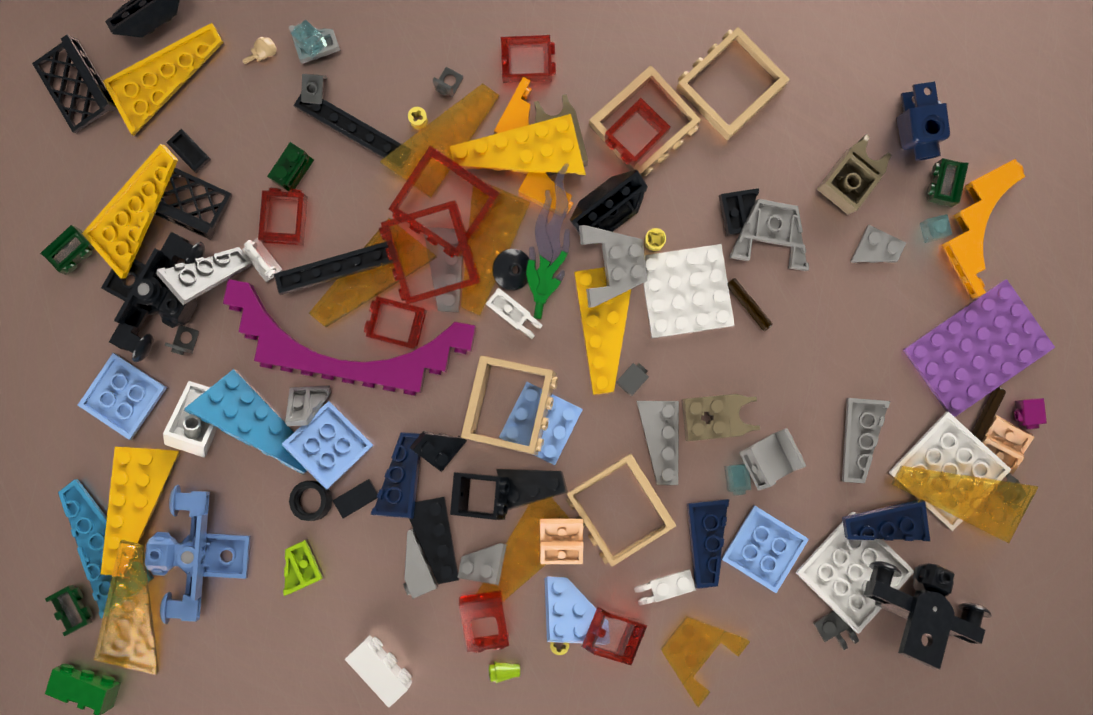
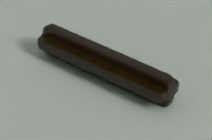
[727,278,773,331]
[972,387,1006,442]

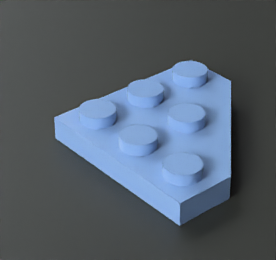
[544,576,609,645]

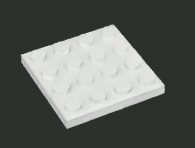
[643,244,735,338]
[888,411,1012,531]
[795,512,914,633]

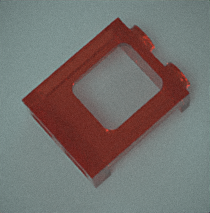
[459,590,509,653]

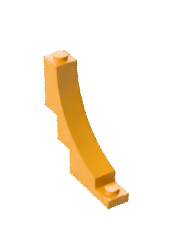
[494,77,574,217]
[942,159,1026,299]

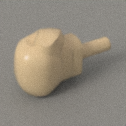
[243,37,277,65]

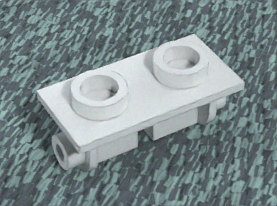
[242,238,283,283]

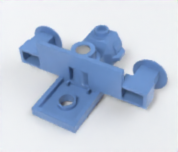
[145,485,251,624]

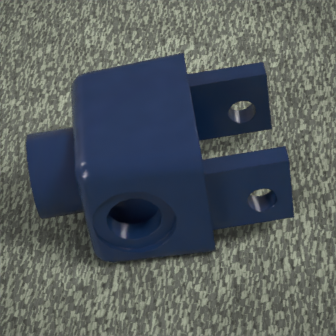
[896,81,950,161]

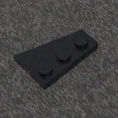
[496,469,568,510]

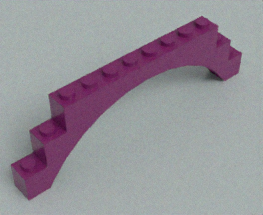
[223,279,476,396]

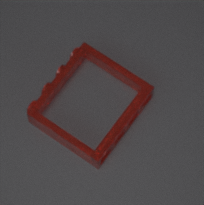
[389,146,502,258]
[379,200,481,305]

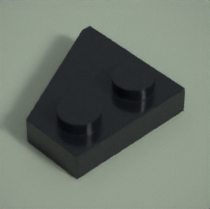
[719,188,759,236]
[410,431,467,472]

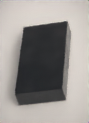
[166,129,211,173]
[332,479,378,519]

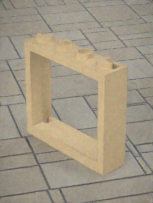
[676,27,790,141]
[589,65,701,177]
[461,355,558,456]
[565,453,676,566]

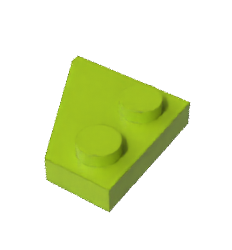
[283,540,323,596]

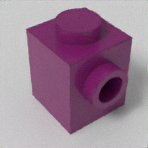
[1014,398,1047,429]

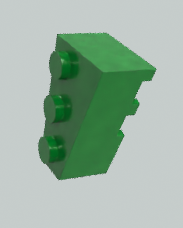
[45,664,121,715]

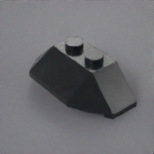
[105,0,180,38]
[570,170,648,235]

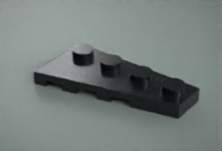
[409,497,459,584]

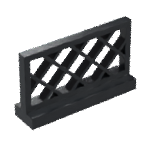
[32,34,117,133]
[154,168,232,240]

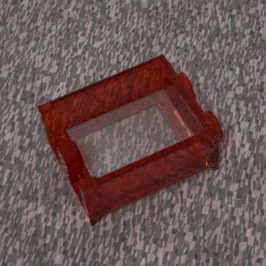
[501,35,556,83]
[582,607,647,665]

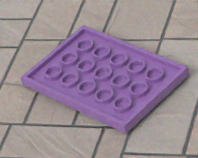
[903,279,1055,417]

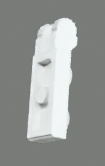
[486,288,543,339]
[634,569,696,605]

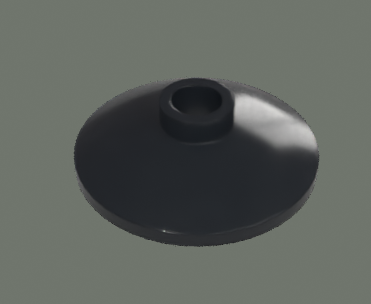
[492,249,529,290]

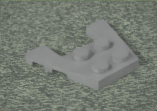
[729,199,809,271]
[579,225,647,308]

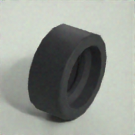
[289,481,332,521]

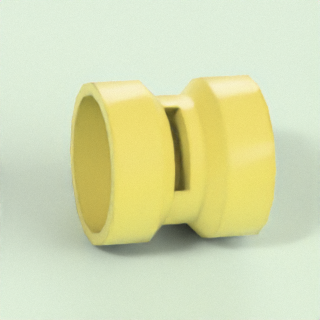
[644,228,666,252]

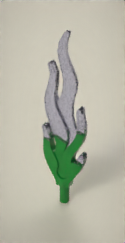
[526,164,570,319]

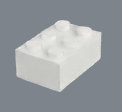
[345,635,413,707]

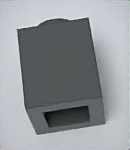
[616,363,649,396]

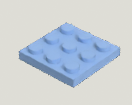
[78,353,167,440]
[499,382,583,465]
[282,401,373,490]
[721,505,809,593]

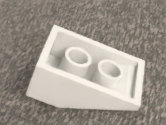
[163,381,218,458]

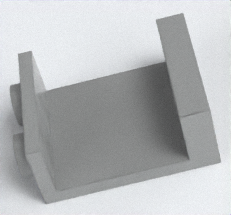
[739,428,806,491]

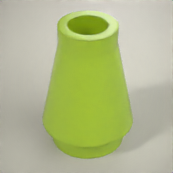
[489,662,520,683]

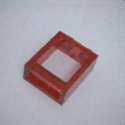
[604,98,671,167]
[258,188,308,246]
[364,296,427,350]

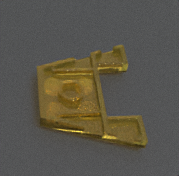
[661,616,750,707]

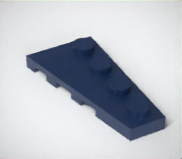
[370,432,421,519]
[687,499,729,589]
[842,499,930,541]

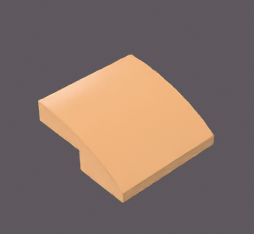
[982,415,1035,474]
[540,519,583,564]

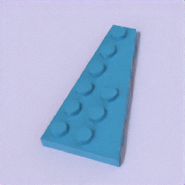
[184,369,307,475]
[58,479,154,619]

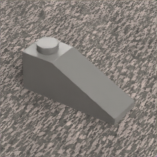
[403,529,438,599]

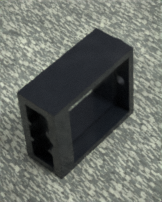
[450,472,510,520]

